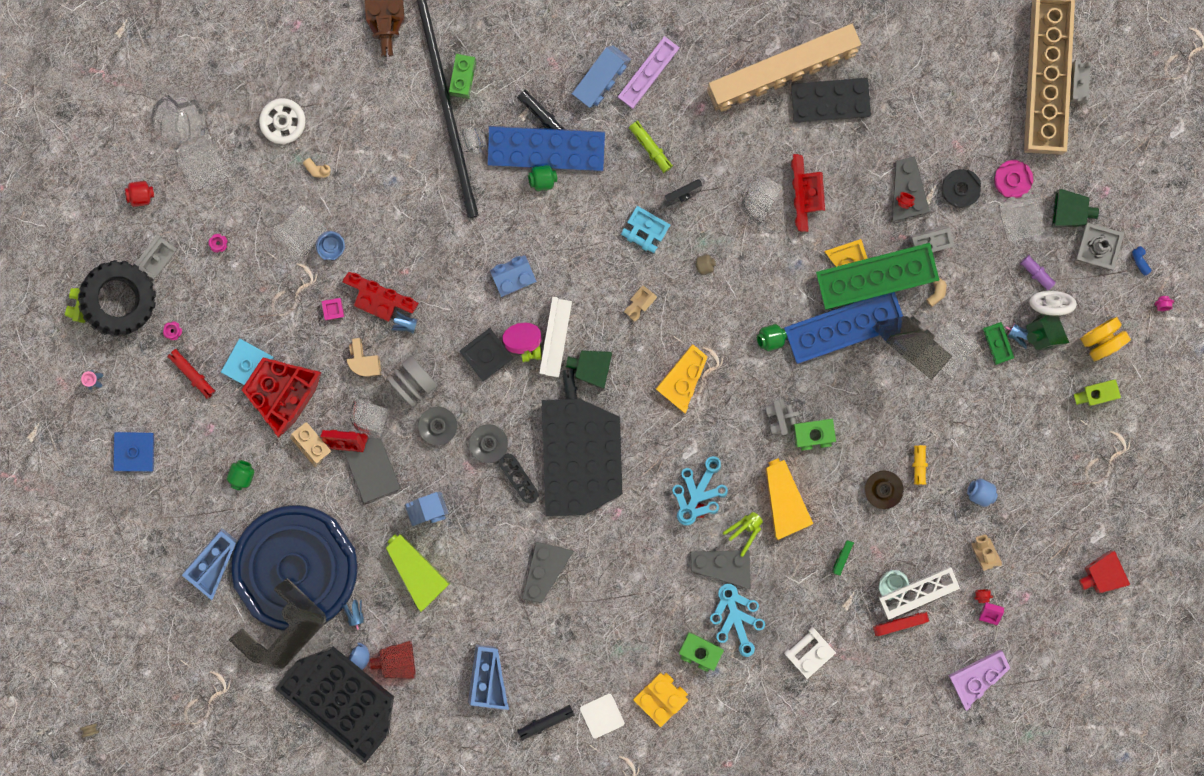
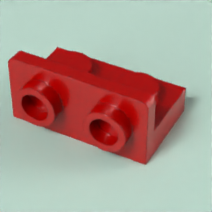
[320,429,368,452]

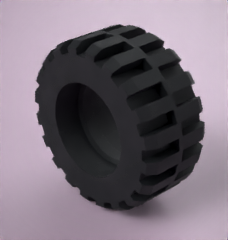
[78,260,156,337]

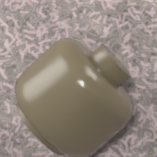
[695,254,716,275]

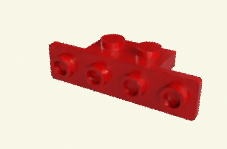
[791,154,825,232]
[342,272,419,322]

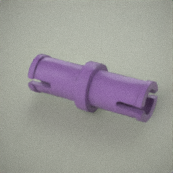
[1020,255,1056,291]

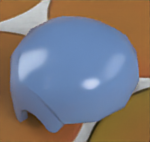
[315,231,345,260]
[349,643,370,670]

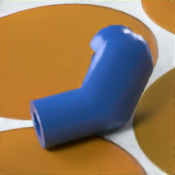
[1132,246,1152,276]

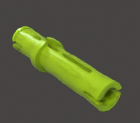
[629,120,673,174]

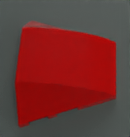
[242,357,322,438]

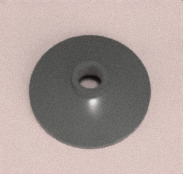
[418,407,457,445]
[469,424,508,463]

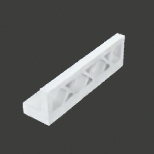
[540,297,572,378]
[879,567,960,620]

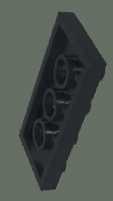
[791,78,871,123]

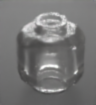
[459,126,487,156]

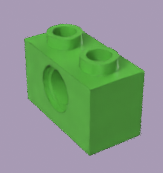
[449,54,476,99]
[793,419,836,451]
[678,631,724,672]

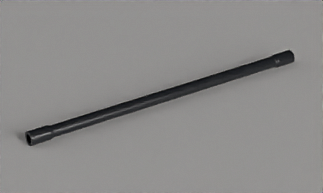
[417,0,479,219]

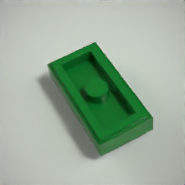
[982,322,1014,365]

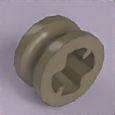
[80,723,99,738]

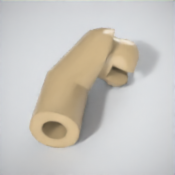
[303,158,331,178]

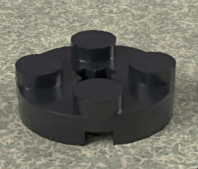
[941,169,981,208]

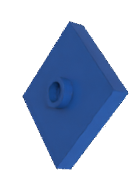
[113,432,154,471]

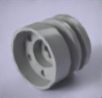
[386,356,438,407]

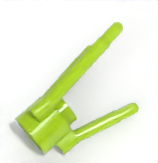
[723,512,763,557]

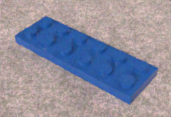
[488,126,605,171]
[784,292,907,364]

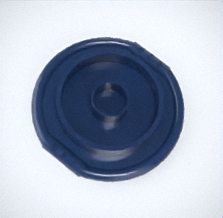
[231,505,358,632]

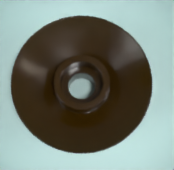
[865,470,904,509]

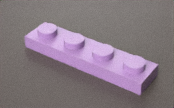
[618,36,680,110]

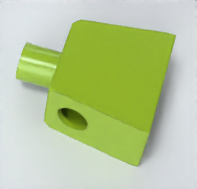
[1073,379,1121,406]

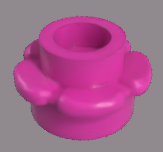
[208,234,228,253]
[1155,296,1174,311]
[163,321,182,341]

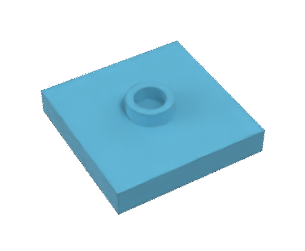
[221,338,274,385]

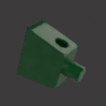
[1051,189,1099,228]
[1026,314,1069,351]
[566,351,612,389]

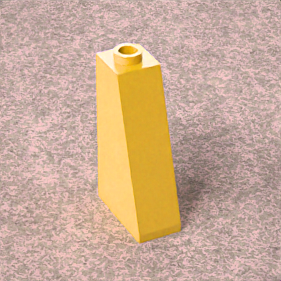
[765,458,813,540]

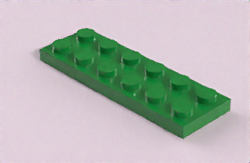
[816,243,940,310]

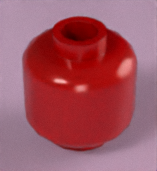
[124,181,154,207]

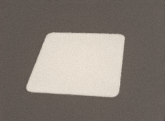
[580,694,625,738]

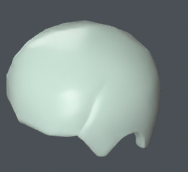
[879,570,909,601]

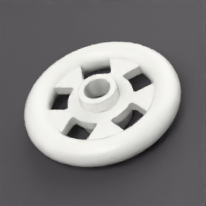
[259,98,305,144]
[1029,291,1077,316]

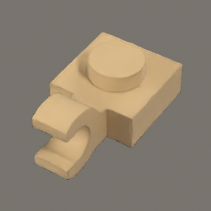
[624,285,657,321]

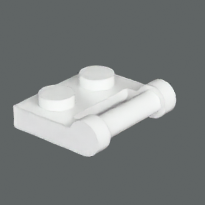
[784,627,836,679]

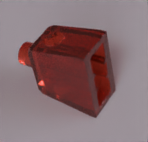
[370,640,416,679]

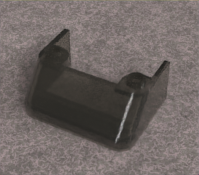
[872,315,952,380]
[229,578,326,669]

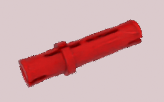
[167,349,216,399]

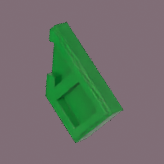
[832,540,854,576]

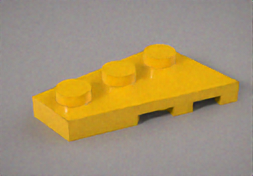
[824,239,868,267]
[655,344,708,414]

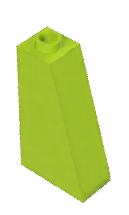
[386,534,450,612]

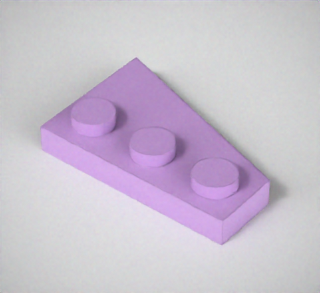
[948,649,1010,711]

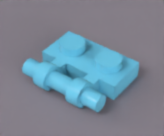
[621,206,670,253]

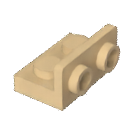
[290,422,331,467]

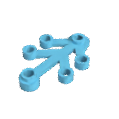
[672,456,728,526]
[710,584,765,657]

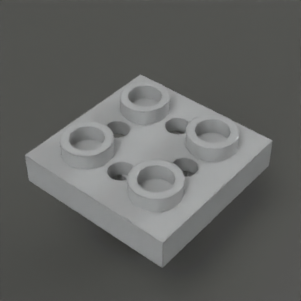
[1075,222,1124,271]

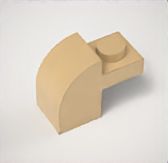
[347,338,382,377]

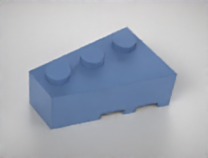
[572,45,631,108]
[405,492,449,526]
[182,528,237,600]
[468,645,509,710]

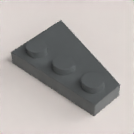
[892,156,930,222]
[523,542,574,603]
[691,550,751,589]

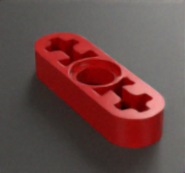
[873,611,930,636]

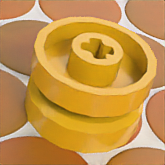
[1080,316,1131,362]

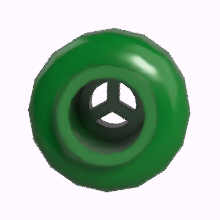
[528,165,557,192]
[756,324,787,352]
[226,460,255,490]

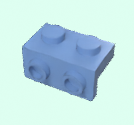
[490,255,537,297]

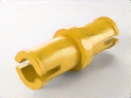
[912,445,928,485]

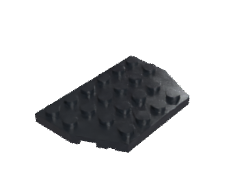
[542,398,623,516]
[275,646,394,763]

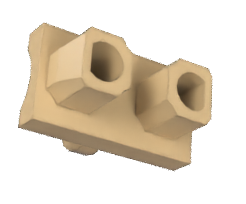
[971,535,1002,571]

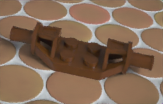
[364,0,405,57]

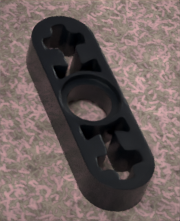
[499,453,538,503]

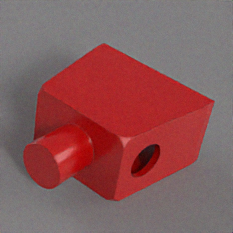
[1079,550,1130,593]

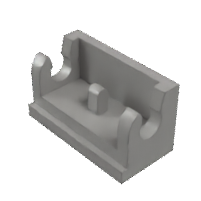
[1070,60,1091,104]
[908,226,954,252]
[135,235,178,280]

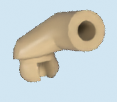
[926,278,947,307]

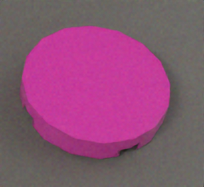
[994,160,1034,199]
[503,323,542,354]

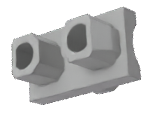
[765,399,800,435]

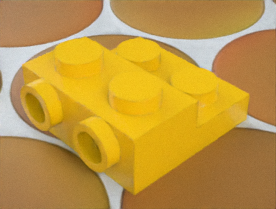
[633,672,688,727]

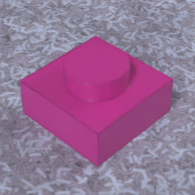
[322,298,345,321]
[979,602,1004,625]

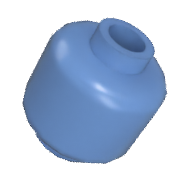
[967,479,998,507]

